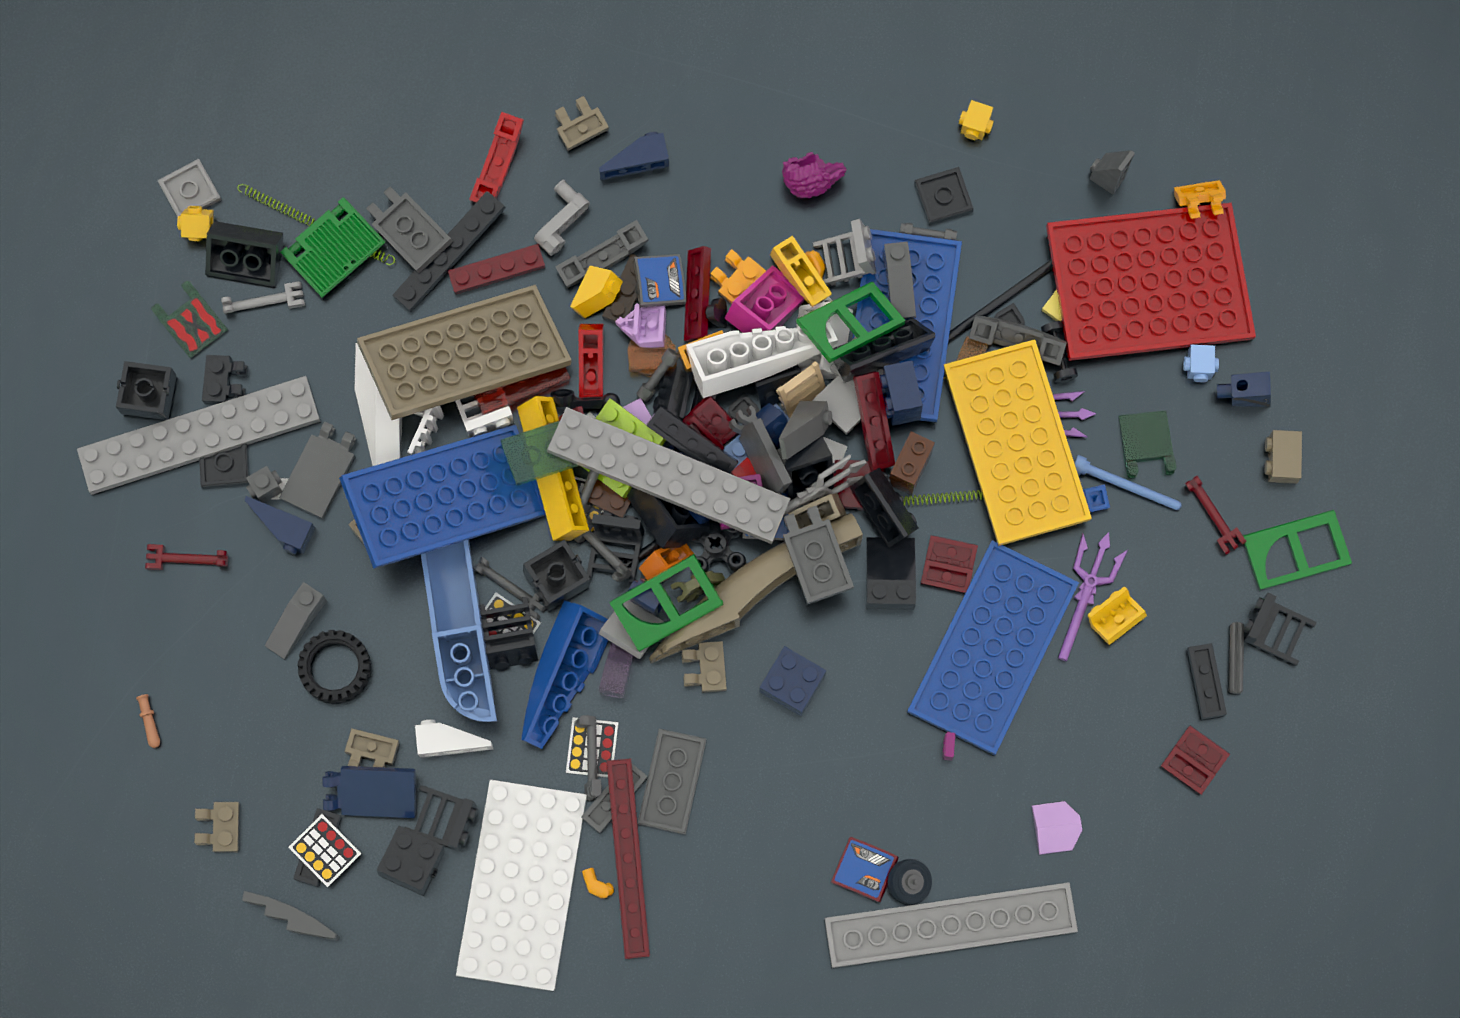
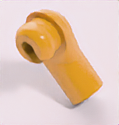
[805,250,826,279]
[582,868,614,898]

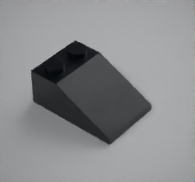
[866,537,916,610]

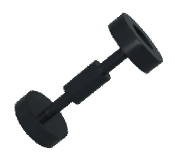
[1041,321,1078,383]

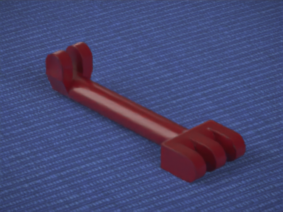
[1185,476,1247,555]
[145,544,229,570]

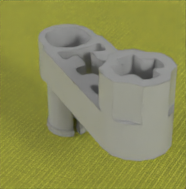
[534,180,590,256]

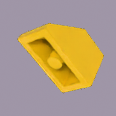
[570,266,623,318]

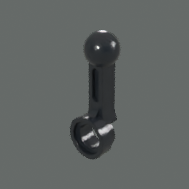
[551,389,620,409]

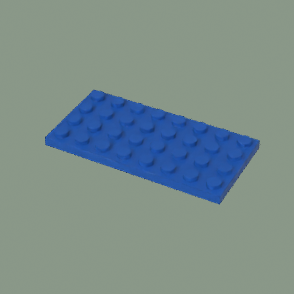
[852,229,962,423]
[339,425,546,569]
[907,540,1079,755]

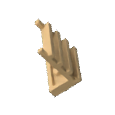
[776,361,826,418]

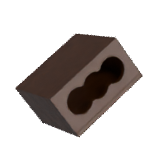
[889,431,935,496]

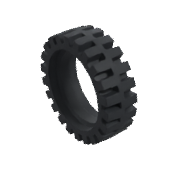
[297,630,371,704]

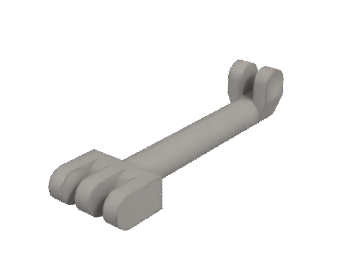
[221,282,305,314]

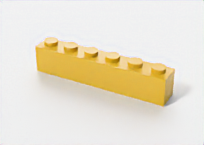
[517,396,589,541]

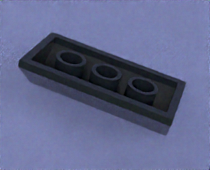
[833,317,935,383]

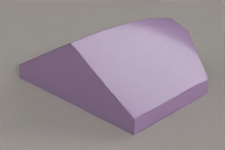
[1032,801,1082,855]

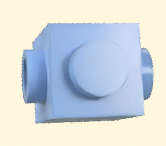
[1183,345,1219,382]

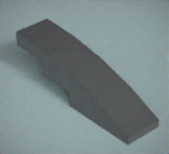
[242,891,339,941]

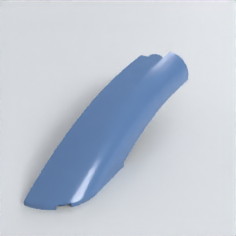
[421,540,497,722]

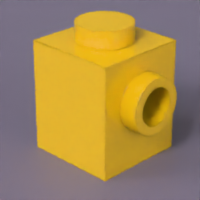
[958,100,994,140]
[177,206,214,241]

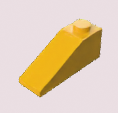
[770,236,832,307]

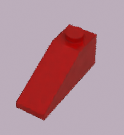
[578,324,604,397]

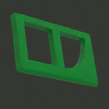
[796,281,906,363]
[1243,510,1352,591]
[609,554,724,652]

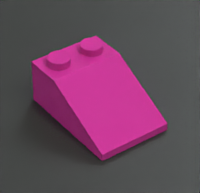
[725,265,805,333]

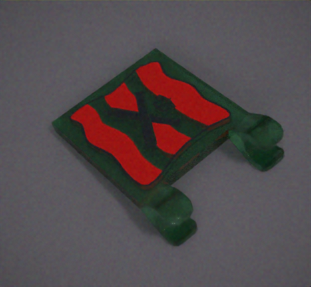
[151,280,228,359]

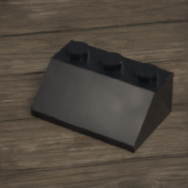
[205,221,283,287]
[849,467,919,548]
[627,487,711,549]

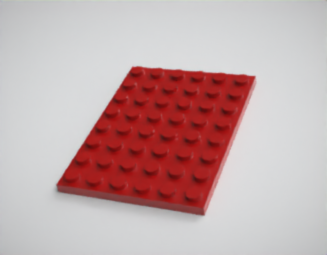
[1046,202,1256,361]

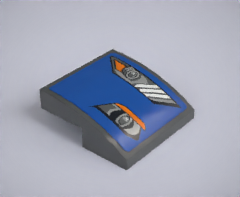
[633,254,686,307]

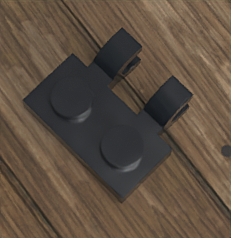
[202,355,248,404]

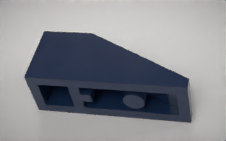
[599,132,669,180]
[245,496,315,555]

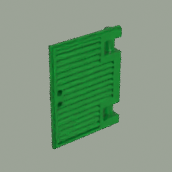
[280,197,386,298]

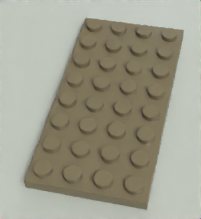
[357,285,572,420]

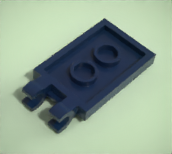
[322,766,416,818]

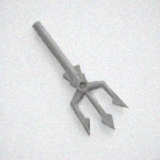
[748,455,867,537]

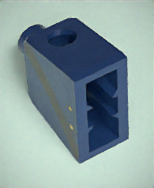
[1217,372,1271,407]

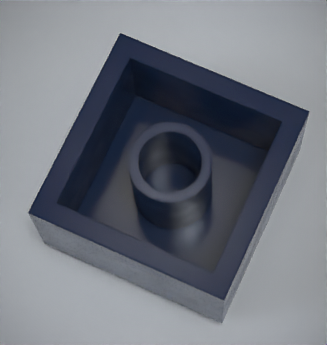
[880,360,923,426]
[759,646,827,716]

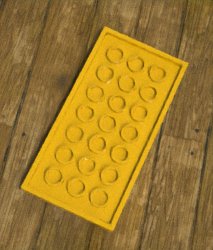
[944,340,1092,546]

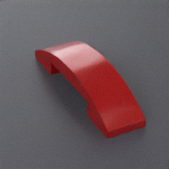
[469,112,524,202]

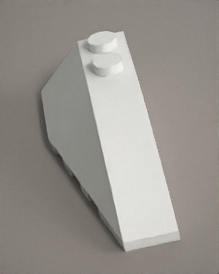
[686,322,838,398]
[355,343,402,466]

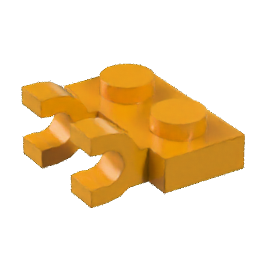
[1174,180,1226,219]
[710,249,766,304]

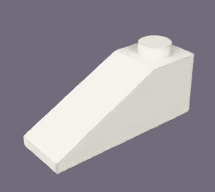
[415,720,493,758]

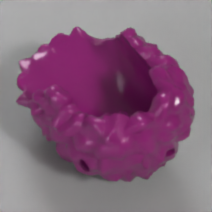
[782,152,847,198]

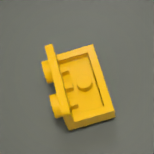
[1088,587,1147,645]

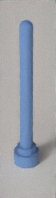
[1074,455,1182,510]

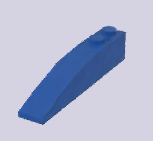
[521,601,608,749]

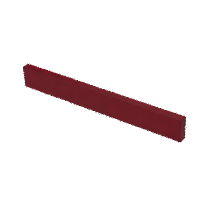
[606,758,650,959]

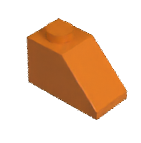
[639,544,696,583]

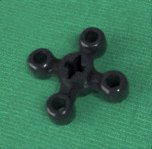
[691,528,747,574]

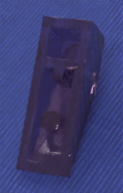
[599,643,634,699]

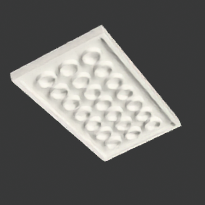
[456,780,586,991]

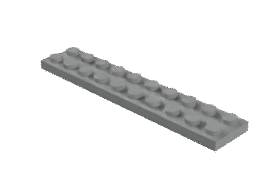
[77,376,321,495]
[547,407,790,544]
[825,882,1078,968]

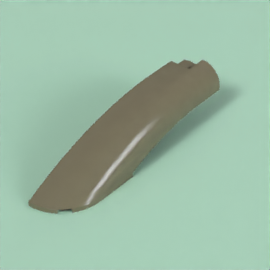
[649,513,863,663]

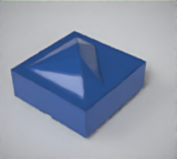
[1083,484,1110,512]

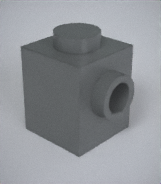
[246,466,282,503]

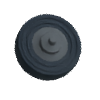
[888,859,932,904]

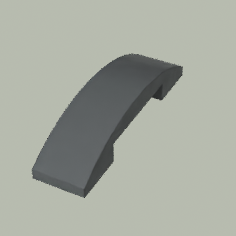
[555,220,649,287]
[969,315,1067,365]

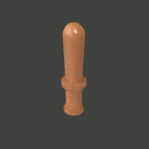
[136,694,160,748]

